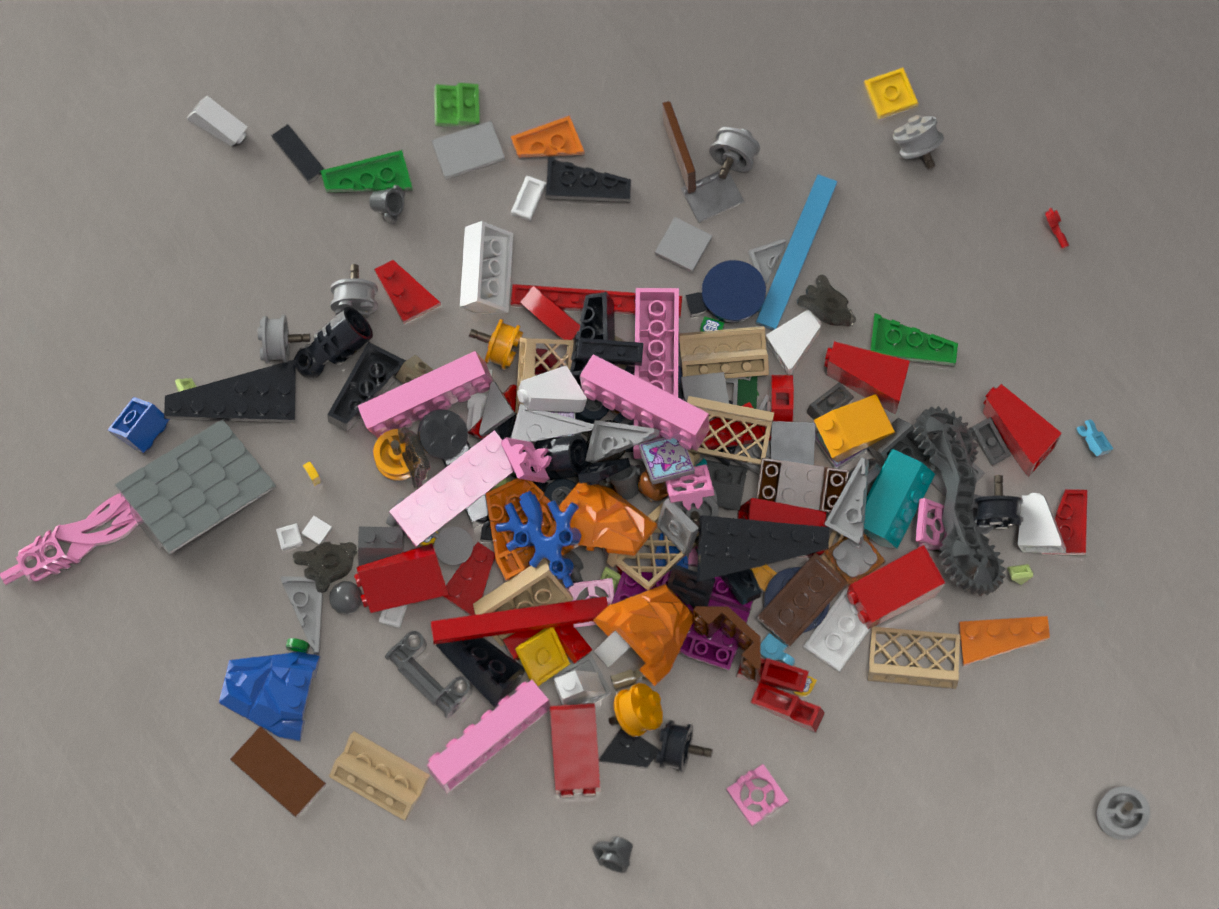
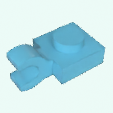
[1077,419,1113,456]
[761,633,795,666]

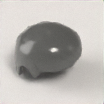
[329,581,362,615]

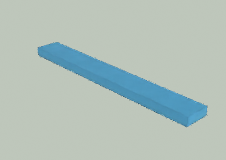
[756,174,838,330]

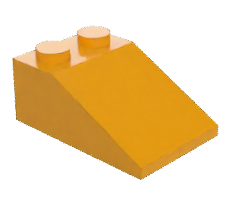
[814,394,895,463]

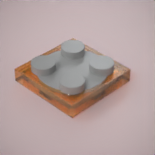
[824,534,886,587]

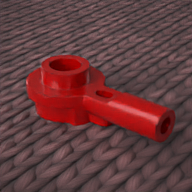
[1045,208,1069,249]

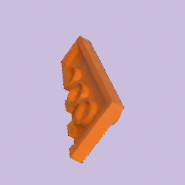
[959,616,1050,667]

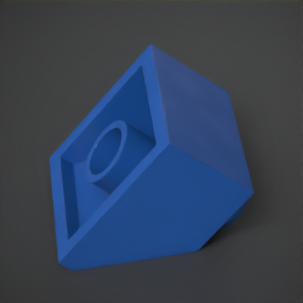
[108,397,170,453]

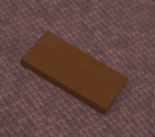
[662,101,696,194]
[756,553,848,648]
[230,726,326,818]

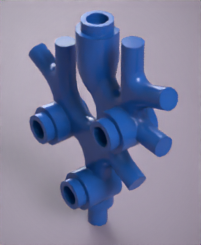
[496,491,581,589]

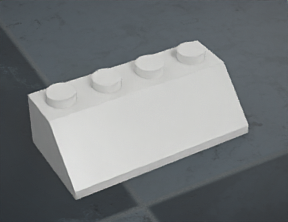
[460,221,513,314]

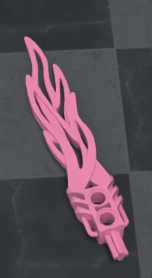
[0,493,139,585]

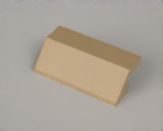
[679,326,769,379]
[329,731,430,821]

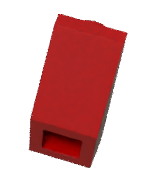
[771,375,794,422]

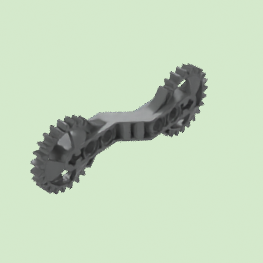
[913,406,1006,596]

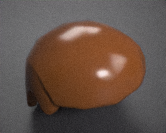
[639,470,669,501]

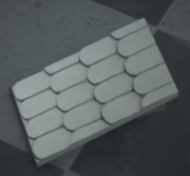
[115,419,276,554]

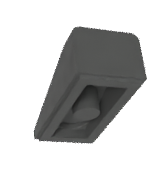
[807,382,854,420]
[969,417,1011,466]

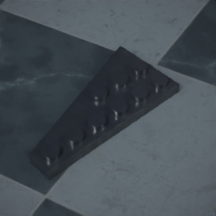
[164,360,296,423]
[697,515,829,582]

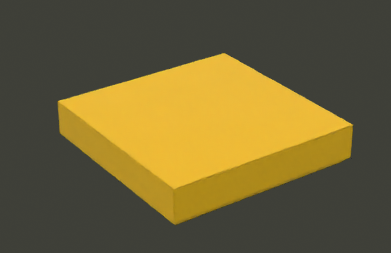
[864,68,919,119]
[515,627,570,686]

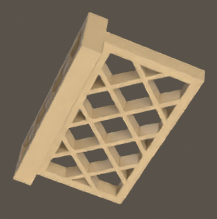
[515,337,574,421]
[687,396,774,465]
[606,501,699,590]
[868,627,960,689]

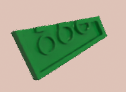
[321,150,413,193]
[870,313,958,366]

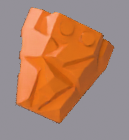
[486,478,579,581]
[547,482,657,556]
[593,584,694,686]

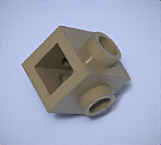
[396,354,433,384]

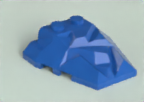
[219,652,321,742]

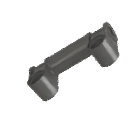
[385,631,473,719]

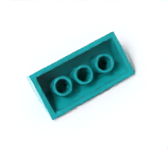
[864,449,935,549]

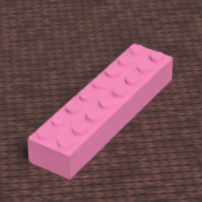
[634,288,679,459]

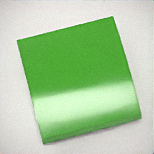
[434,82,480,127]

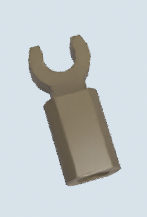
[611,667,647,691]

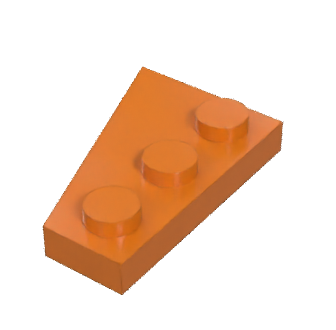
[511,115,585,158]

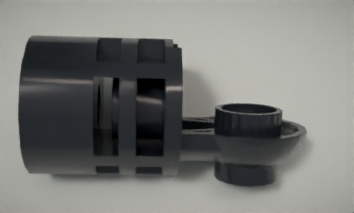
[294,307,373,379]
[510,435,590,481]

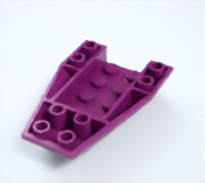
[611,571,754,670]

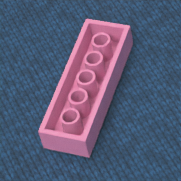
[358,351,493,438]
[580,355,710,451]
[389,430,514,547]
[427,680,550,794]

